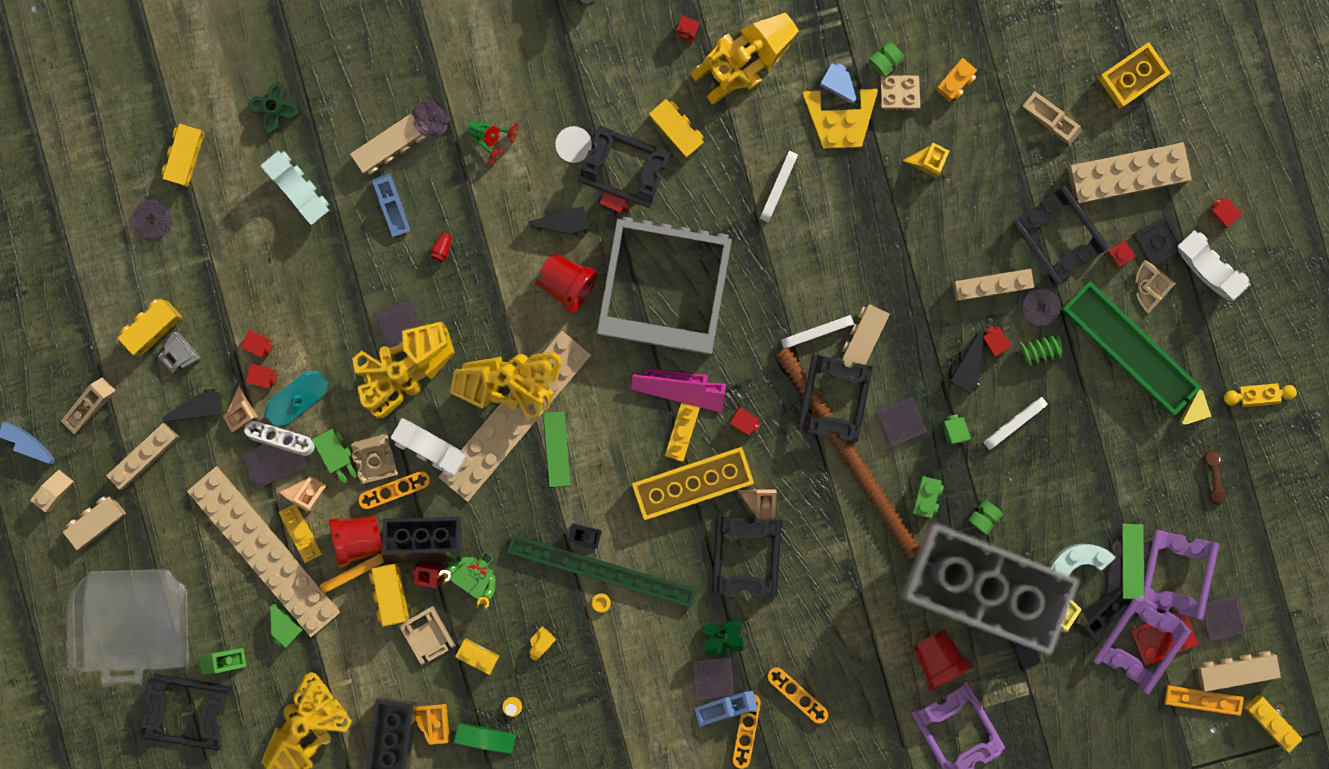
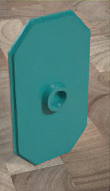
[264,371,328,426]

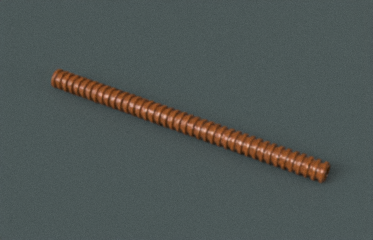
[776,347,919,559]

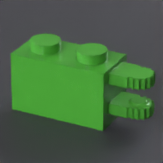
[312,428,358,484]

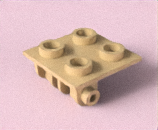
[881,75,920,111]

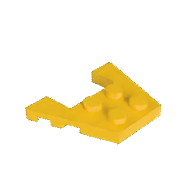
[803,89,878,149]

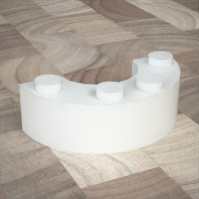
[1178,230,1250,301]
[391,418,468,478]

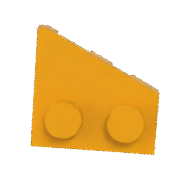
[416,704,450,745]

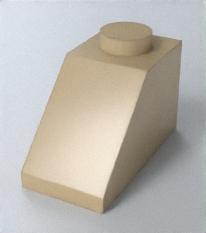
[30,470,74,512]

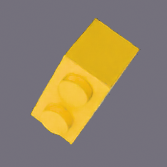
[455,638,500,675]

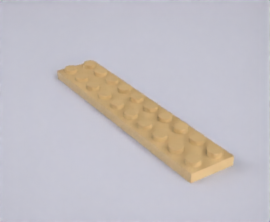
[439,331,591,502]
[187,466,341,637]

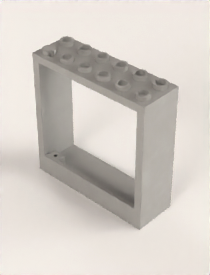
[597,217,732,355]

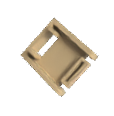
[399,606,455,665]

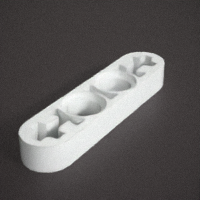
[760,151,798,222]
[781,315,854,349]
[983,397,1048,450]
[244,421,315,456]

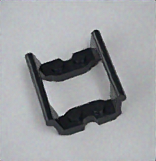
[578,125,672,209]
[1012,185,1110,285]
[797,354,873,442]
[712,516,782,597]
[141,674,230,751]

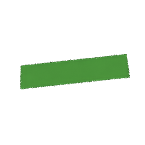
[544,411,570,487]
[1123,524,1144,599]

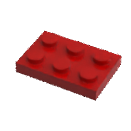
[1130,610,1199,666]

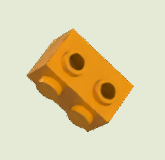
[936,58,977,102]

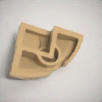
[1135,260,1176,314]

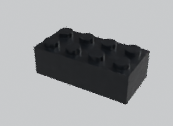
[382,517,462,563]
[367,697,418,769]

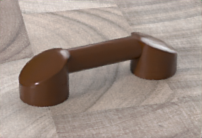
[1204,451,1227,504]

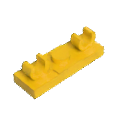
[665,402,700,461]
[279,504,323,563]

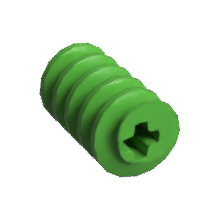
[1020,334,1063,366]

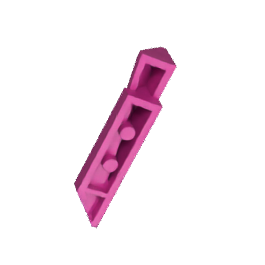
[632,368,726,412]

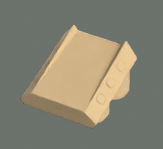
[351,434,398,484]

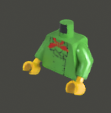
[437,551,496,611]

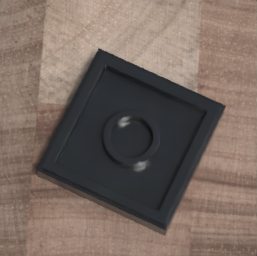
[1133,216,1182,266]

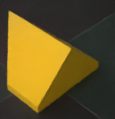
[902,142,949,177]

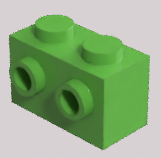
[911,476,944,518]

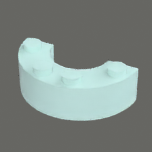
[261,151,329,225]
[1048,544,1116,576]

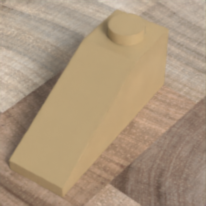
[61,377,116,434]

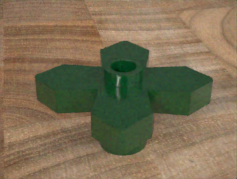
[247,81,300,134]
[702,620,745,657]

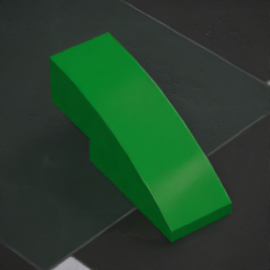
[454,723,516,754]

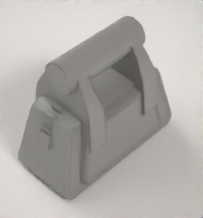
[158,332,201,374]

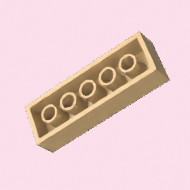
[1067,142,1192,204]

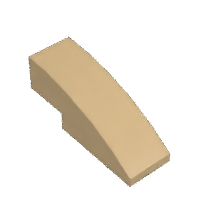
[1023,92,1082,146]

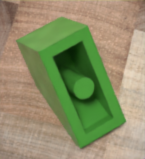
[943,414,971,444]
[270,604,304,647]
[199,648,246,674]

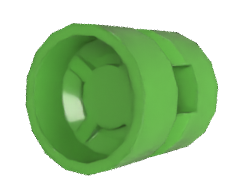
[868,41,905,77]
[968,499,1004,535]

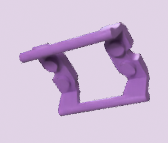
[1144,529,1219,619]
[1093,596,1191,694]
[911,681,1005,769]

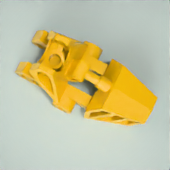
[690,13,799,105]
[353,322,455,418]
[450,352,562,418]
[261,672,352,769]

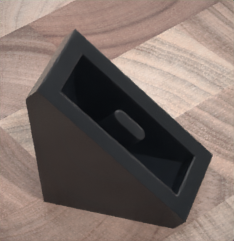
[568,523,602,549]
[1007,637,1041,670]

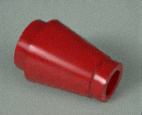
[430,232,452,262]

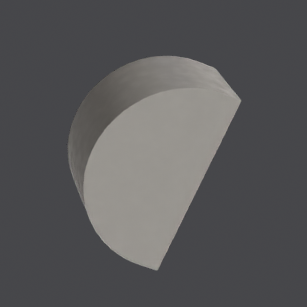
[901,522,1079,654]

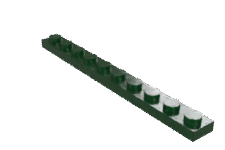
[507,534,697,608]

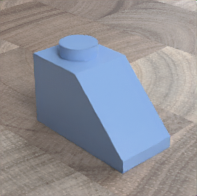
[820,63,856,104]

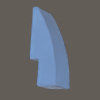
[373,173,411,237]
[0,422,55,464]
[694,691,758,727]

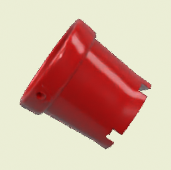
[535,252,598,314]
[328,515,382,568]
[912,629,973,691]

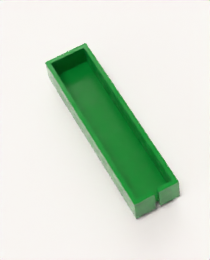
[1060,281,1202,416]

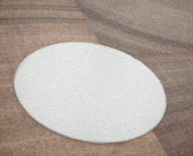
[556,126,592,163]

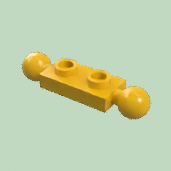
[1224,383,1297,407]

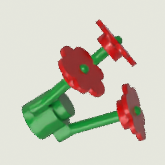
[467,121,519,166]

